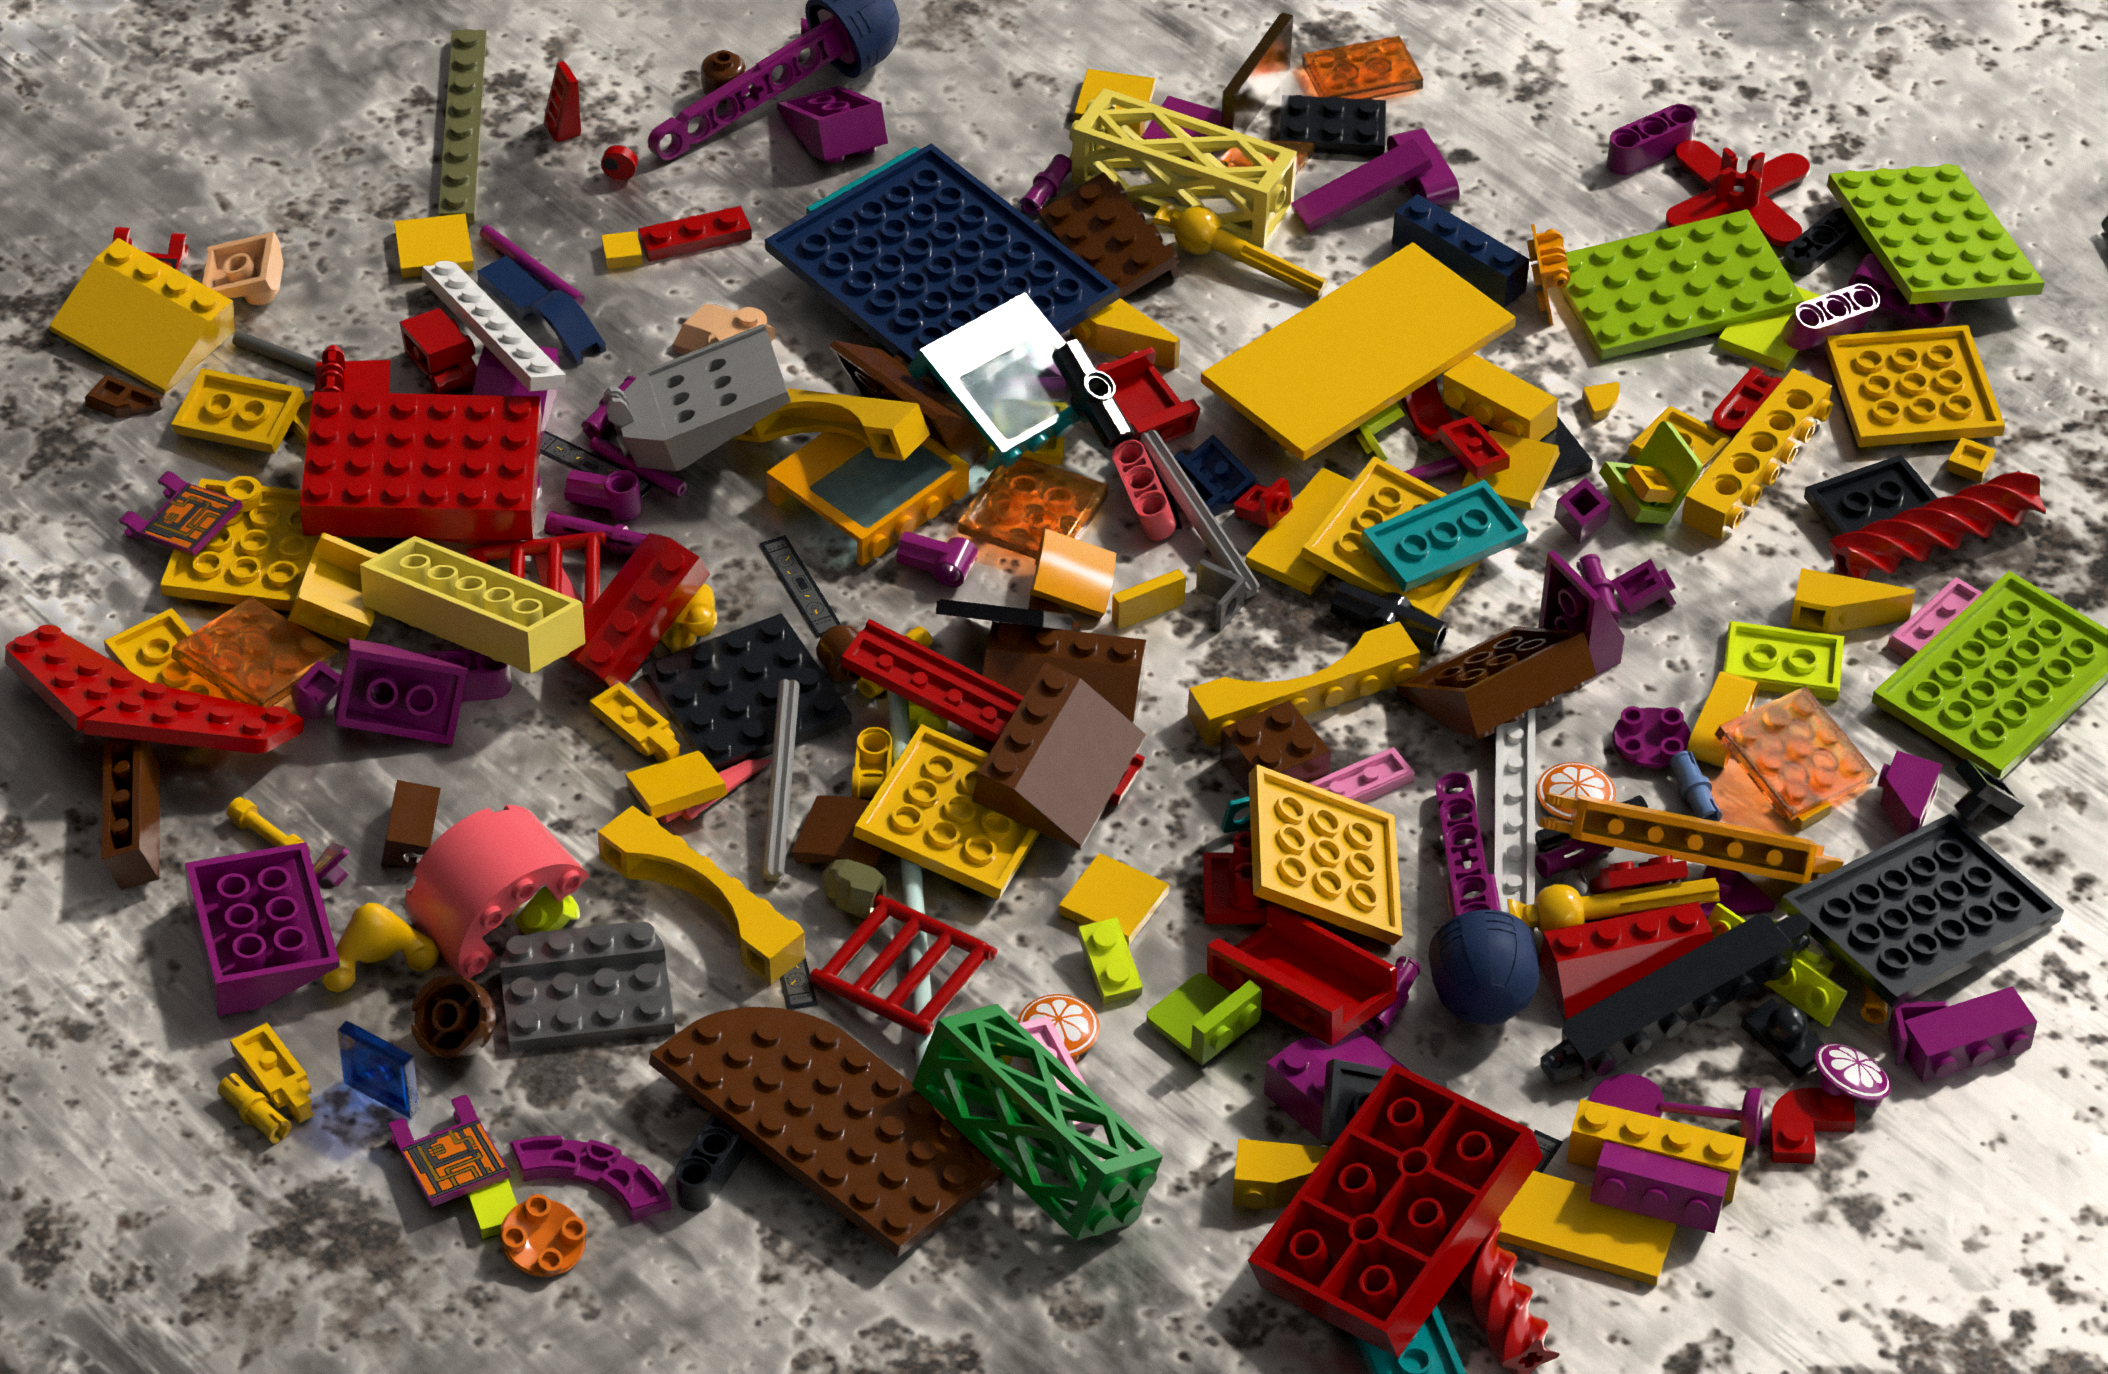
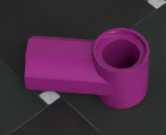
[564,469,642,521]
[896,531,979,588]

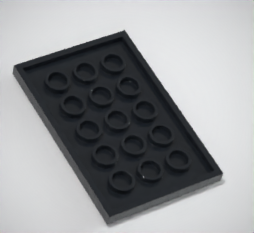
[1779,813,2064,1008]

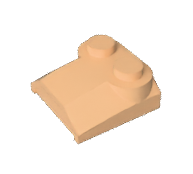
[202,232,283,305]
[672,304,775,355]

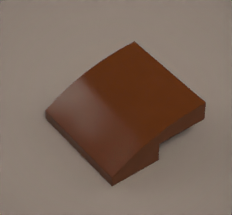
[791,795,883,868]

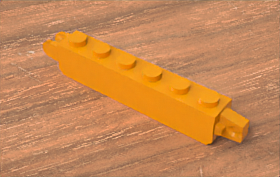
[1539,793,1843,884]

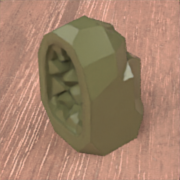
[822,859,886,919]

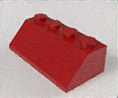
[560,533,710,690]
[1539,901,1713,1021]

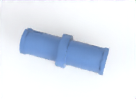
[1670,751,1722,822]

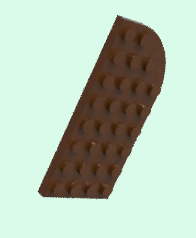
[649,1007,1012,1258]

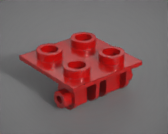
[314,345,391,393]

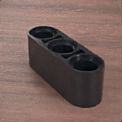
[675,1113,752,1212]

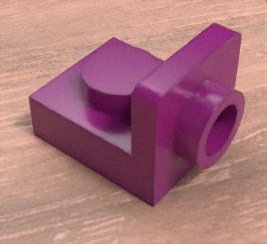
[1612,559,1677,616]

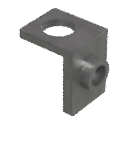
[1196,559,1246,632]

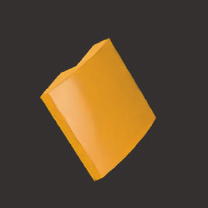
[1029,528,1116,619]

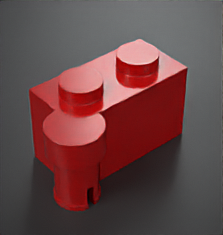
[399,308,477,394]

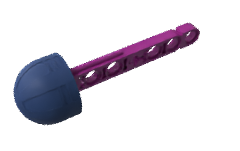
[647,0,900,160]
[1429,772,1539,1026]

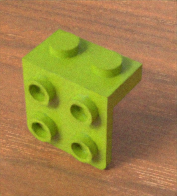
[1598,421,1702,524]
[1146,973,1262,1066]

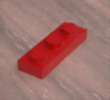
[638,206,752,262]

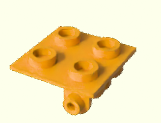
[1527,224,1571,325]

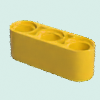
[1687,671,1759,768]

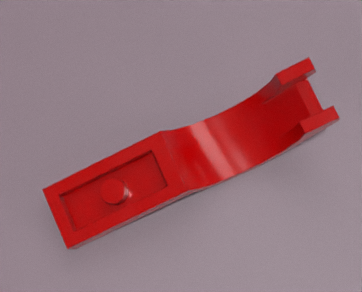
[1401,378,1510,479]

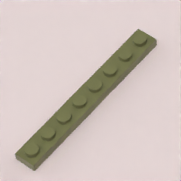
[438,29,487,224]

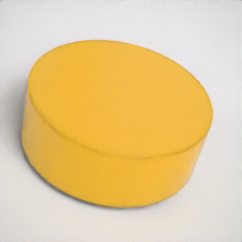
[223,476,263,512]

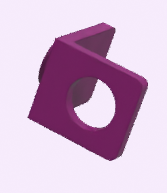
[1888,1001,1949,1065]

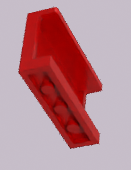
[1207,902,1397,1046]

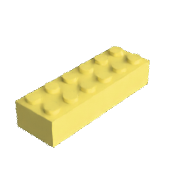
[360,536,585,674]

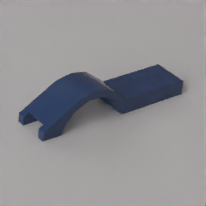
[477,256,607,367]

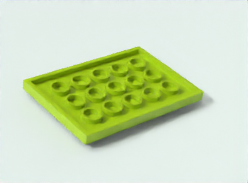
[1826,164,2045,304]
[1560,209,1804,360]
[1871,570,2108,779]

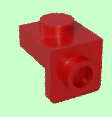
[1233,477,1293,529]

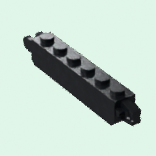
[1540,913,1811,1084]

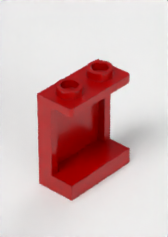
[1096,347,1201,443]

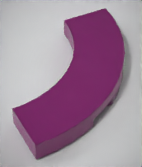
[509,1135,672,1221]

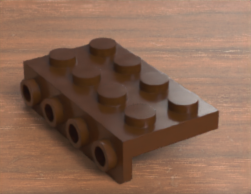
[1038,172,1180,299]

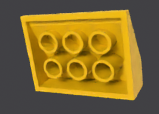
[49,238,235,394]

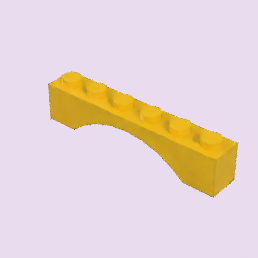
[734,388,930,461]
[1187,621,1420,747]
[598,805,805,985]

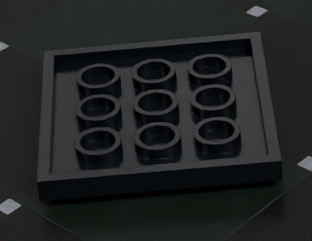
[642,613,852,773]

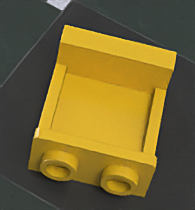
[288,533,379,644]

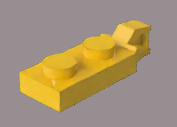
[589,682,680,762]
[230,1022,314,1123]

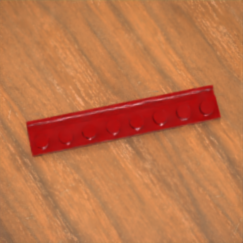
[840,619,1146,806]

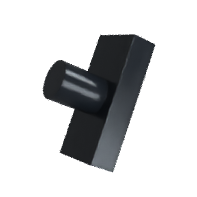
[1954,758,2024,822]

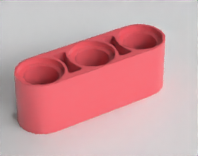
[1112,440,1176,541]

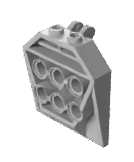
[603,324,791,471]

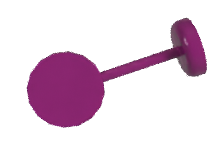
[1589,1074,1764,1147]

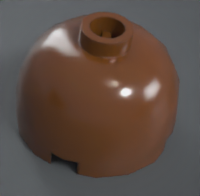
[411,975,496,1059]

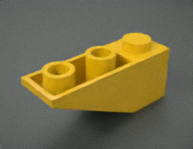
[1790,568,1915,634]

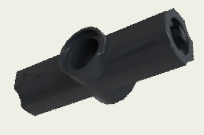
[1051,339,1135,450]
[1330,582,1449,653]

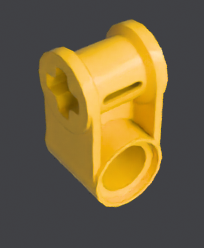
[852,727,893,799]

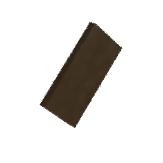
[1221,12,1293,150]

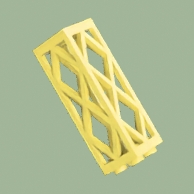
[1069,88,1297,247]

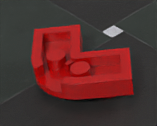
[1769,1088,1855,1164]

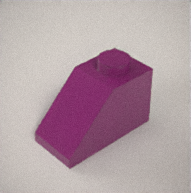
[1877,751,1943,836]

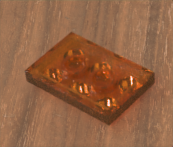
[1302,36,1423,99]

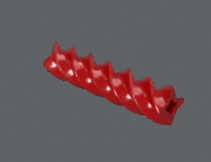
[1828,471,2046,580]
[1458,1220,1560,1374]

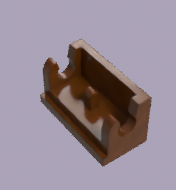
[381,780,441,868]

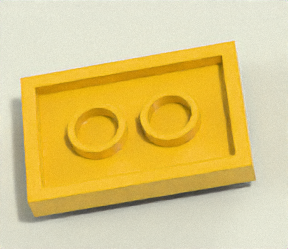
[171,368,305,454]

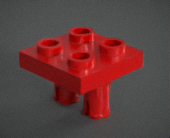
[1203,831,1286,925]
[1589,855,1689,918]

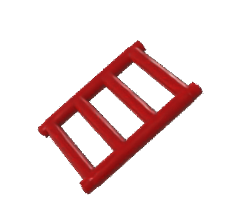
[467,531,606,616]
[809,895,998,1037]

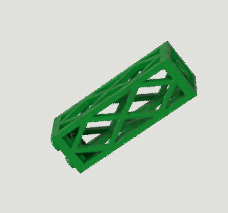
[912,1004,1164,1241]

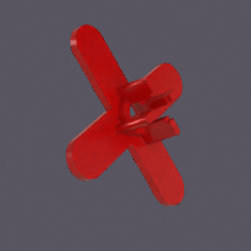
[1666,140,1810,247]

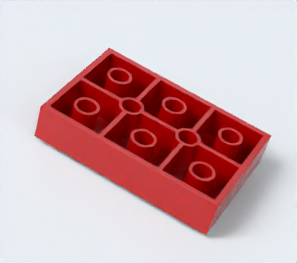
[300,391,542,540]
[1247,1063,1543,1358]

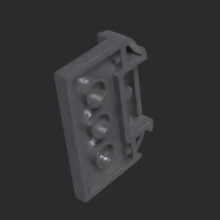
[500,922,675,1052]

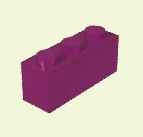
[1904,986,2037,1083]
[1589,1141,1730,1233]

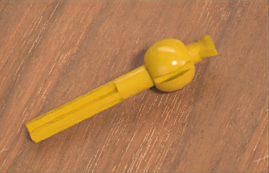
[1152,202,1328,299]
[1507,877,1720,935]

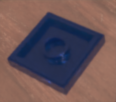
[337,1021,420,1119]

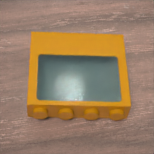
[766,432,969,567]

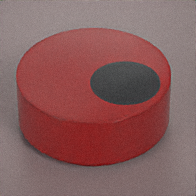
[601,145,638,180]

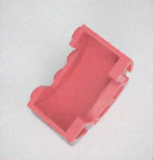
[405,805,590,979]

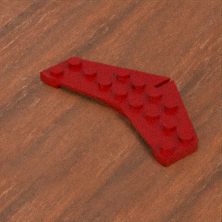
[4,625,304,754]

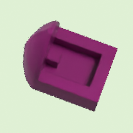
[291,660,341,720]

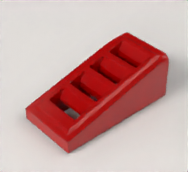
[544,61,581,142]

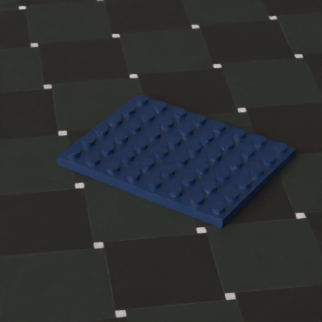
[765,143,1119,394]

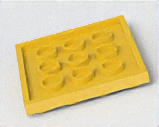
[1824,325,2005,447]
[1300,456,1485,619]
[160,478,339,611]
[853,724,1040,900]
[1249,764,1403,946]

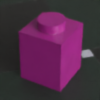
[1554,478,1611,544]

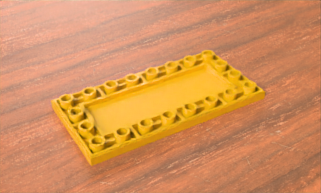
[1200,242,1516,461]

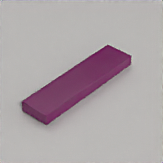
[1291,138,1433,232]

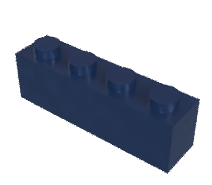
[1392,194,1530,309]

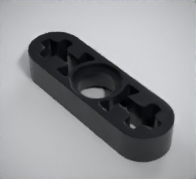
[1783,207,1859,276]

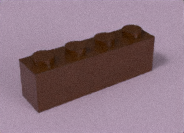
[101,738,160,890]

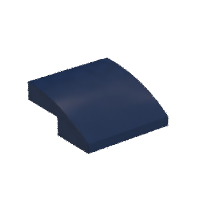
[1156,434,1261,516]

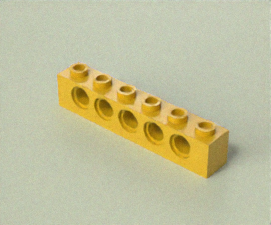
[1681,368,1833,540]

